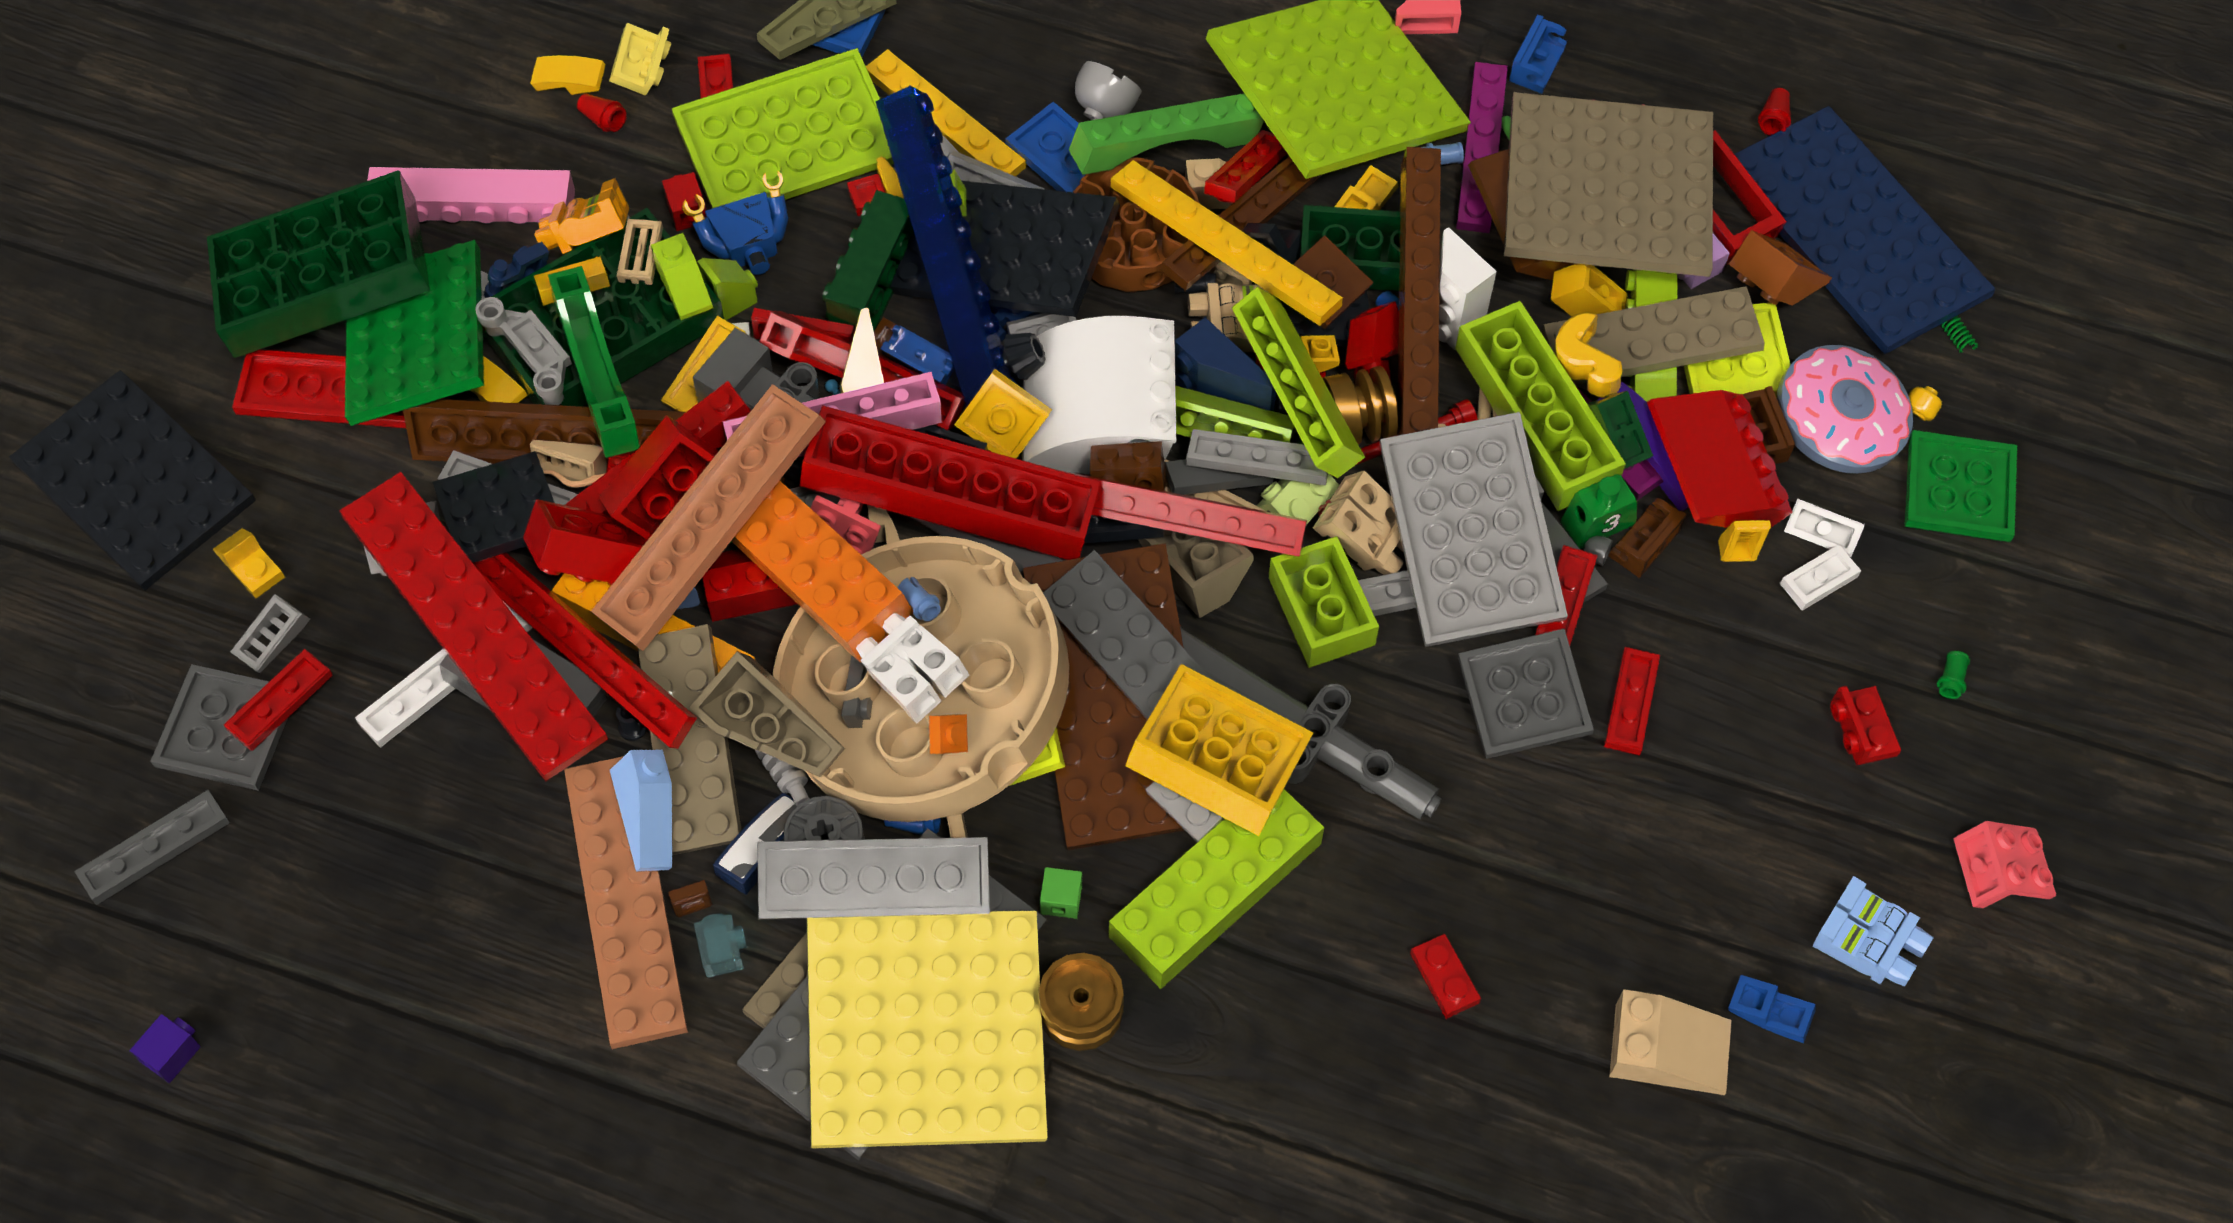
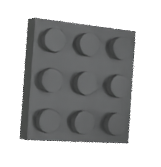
[1458,629,1594,759]
[150,664,288,791]

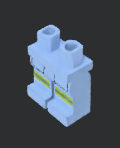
[1812,876,1934,987]

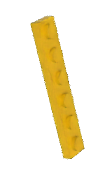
[866,49,1026,176]

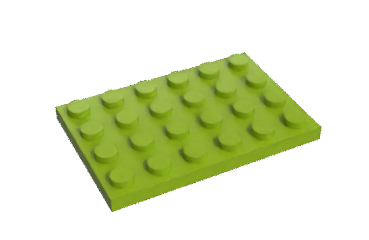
[672,48,904,209]

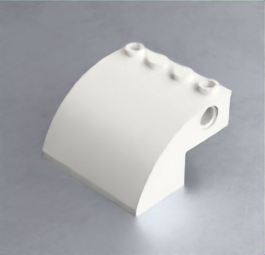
[1022,316,1176,475]

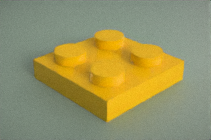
[954,369,1052,458]

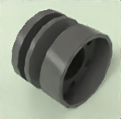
[784,796,865,841]

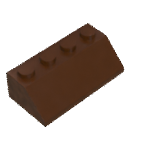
[1468,149,1577,280]

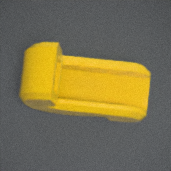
[1554,312,1622,398]

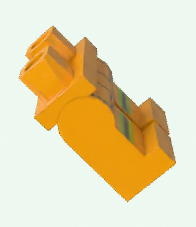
[534,178,630,254]

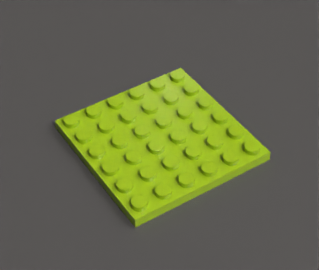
[1206,0,1471,179]

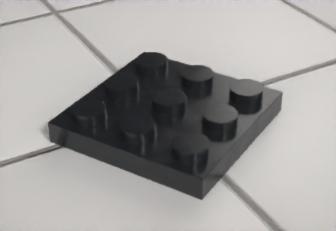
[433,451,555,563]

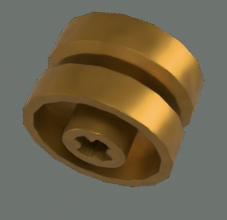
[1039,953,1124,1051]

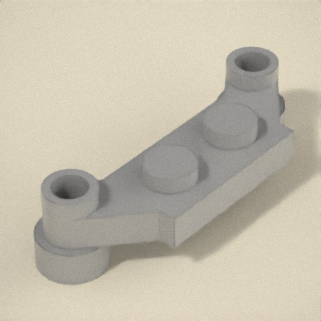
[475,297,572,405]

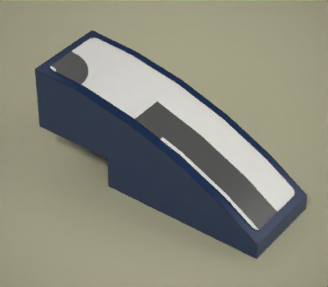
[713,793,797,895]

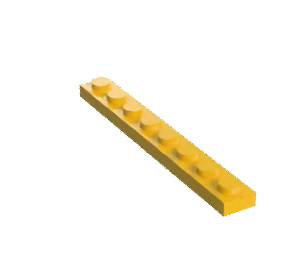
[1111,160,1343,326]

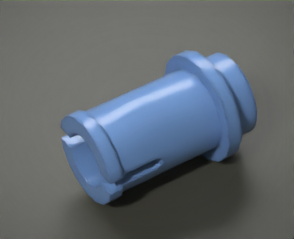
[1421,142,1464,165]
[898,577,941,621]

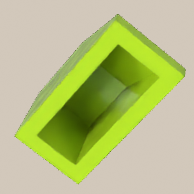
[651,233,713,320]
[697,258,758,320]

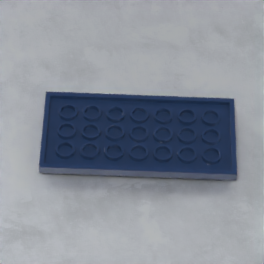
[1734,106,1995,354]

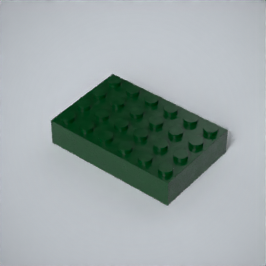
[207,170,430,358]
[482,208,724,406]

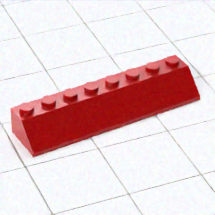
[800,405,1100,560]

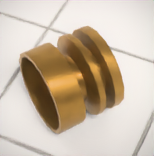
[1322,366,1398,445]

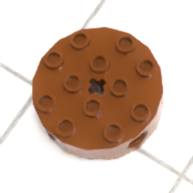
[1073,157,1199,292]

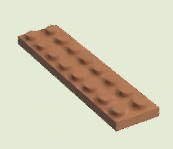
[591,384,826,651]
[564,756,688,1049]

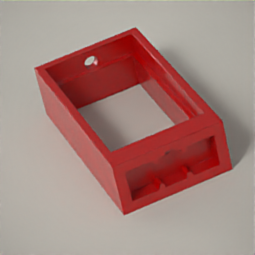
[1713,130,1787,266]

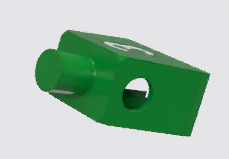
[1560,474,1637,549]

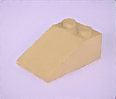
[1609,989,1731,1095]

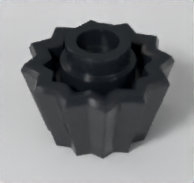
[1002,333,1046,380]

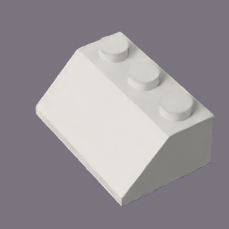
[1439,227,1497,350]

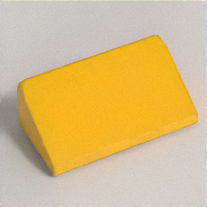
[534,256,610,306]

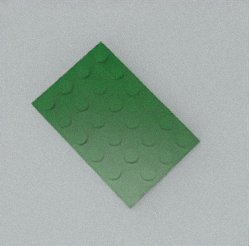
[345,240,484,426]

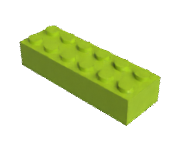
[1455,301,1626,511]
[1109,789,1324,989]

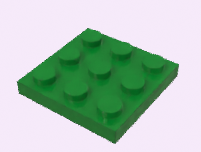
[1905,430,2017,542]

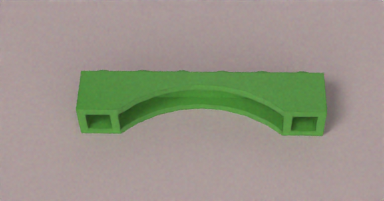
[1069,93,1264,175]

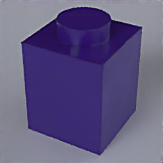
[129,1014,201,1084]

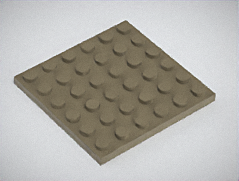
[1504,92,1713,277]

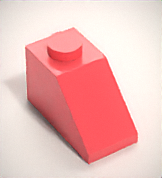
[1395,0,1461,35]

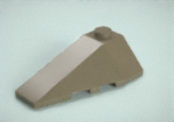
[1138,530,1254,618]
[689,651,845,777]

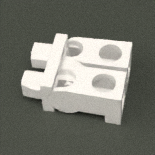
[856,613,969,724]

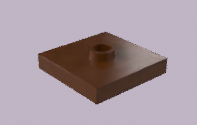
[1293,235,1374,330]

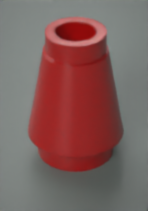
[1758,88,1791,136]
[577,93,626,132]

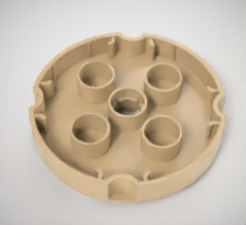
[773,536,1069,822]

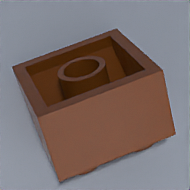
[1729,230,1832,306]

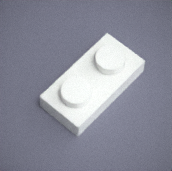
[1780,544,1861,611]

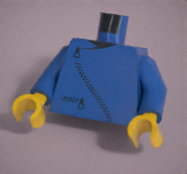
[682,171,788,275]

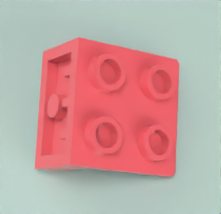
[1953,821,2056,908]

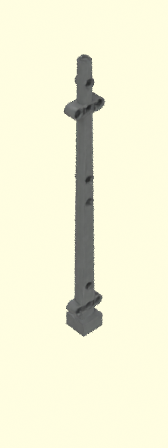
[693,328,1442,820]

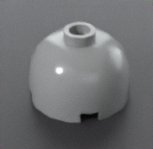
[1075,61,1142,120]

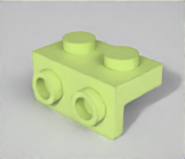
[1257,474,1339,525]

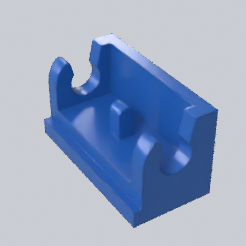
[1509,14,1567,94]
[880,325,960,385]

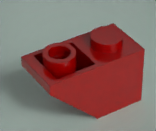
[1345,301,1399,370]

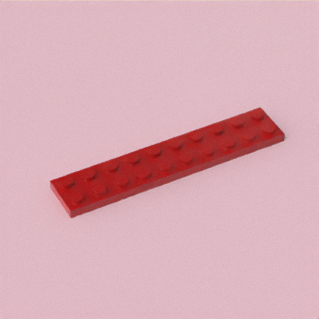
[339,472,608,782]

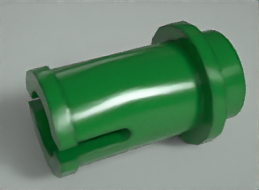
[1937,651,1970,699]

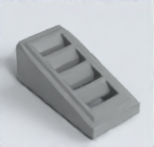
[231,594,310,673]

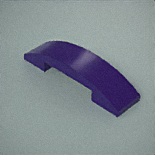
[1596,382,1689,511]

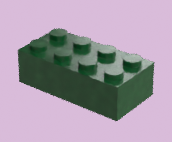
[822,190,917,332]
[1300,205,1400,291]

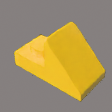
[213,528,285,599]

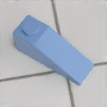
[610,750,672,872]

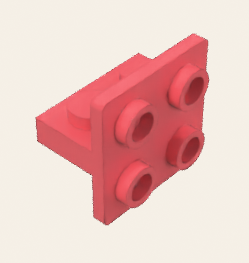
[811,495,881,554]

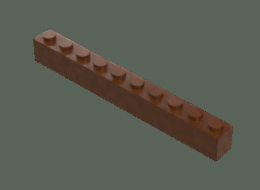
[1397,147,1441,436]

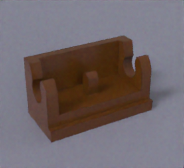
[1742,386,1795,464]
[1608,498,1687,578]

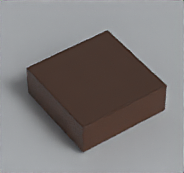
[668,880,713,917]

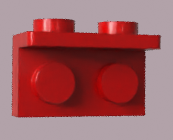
[1830,686,1901,765]

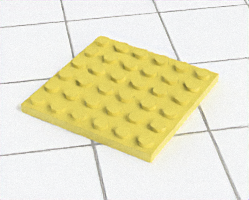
[807,911,1047,1148]

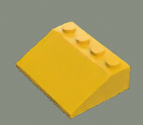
[1125,664,1313,836]

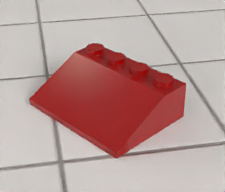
[1647,390,1793,528]

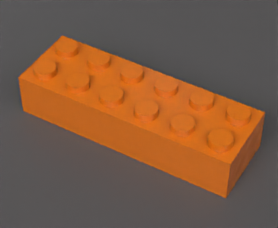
[731,480,913,663]

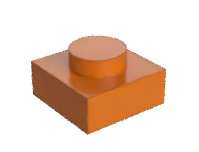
[929,714,968,754]

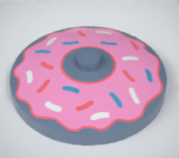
[1777,345,1913,474]

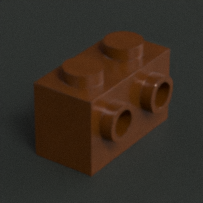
[1090,441,1166,491]

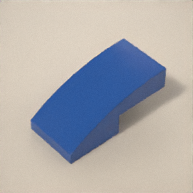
[1728,975,1816,1044]

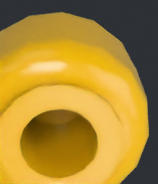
[1908,386,1942,421]

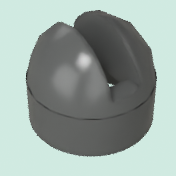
[1584,535,1613,566]

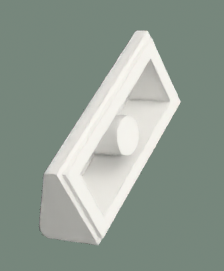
[1784,499,1864,557]

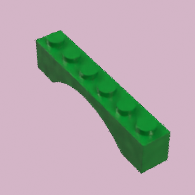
[548,266,640,458]

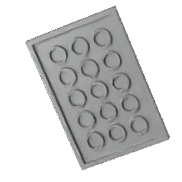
[1380,412,1568,647]

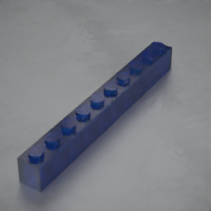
[876,85,1017,407]

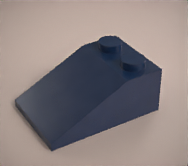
[1175,317,1276,412]

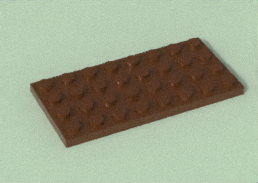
[1023,543,1185,851]

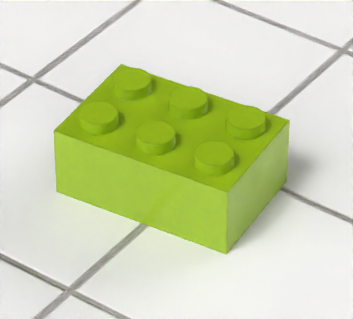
[1269,536,1379,668]

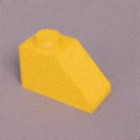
[1551,264,1627,316]

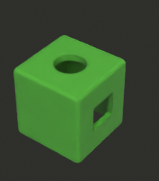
[1040,867,1082,919]

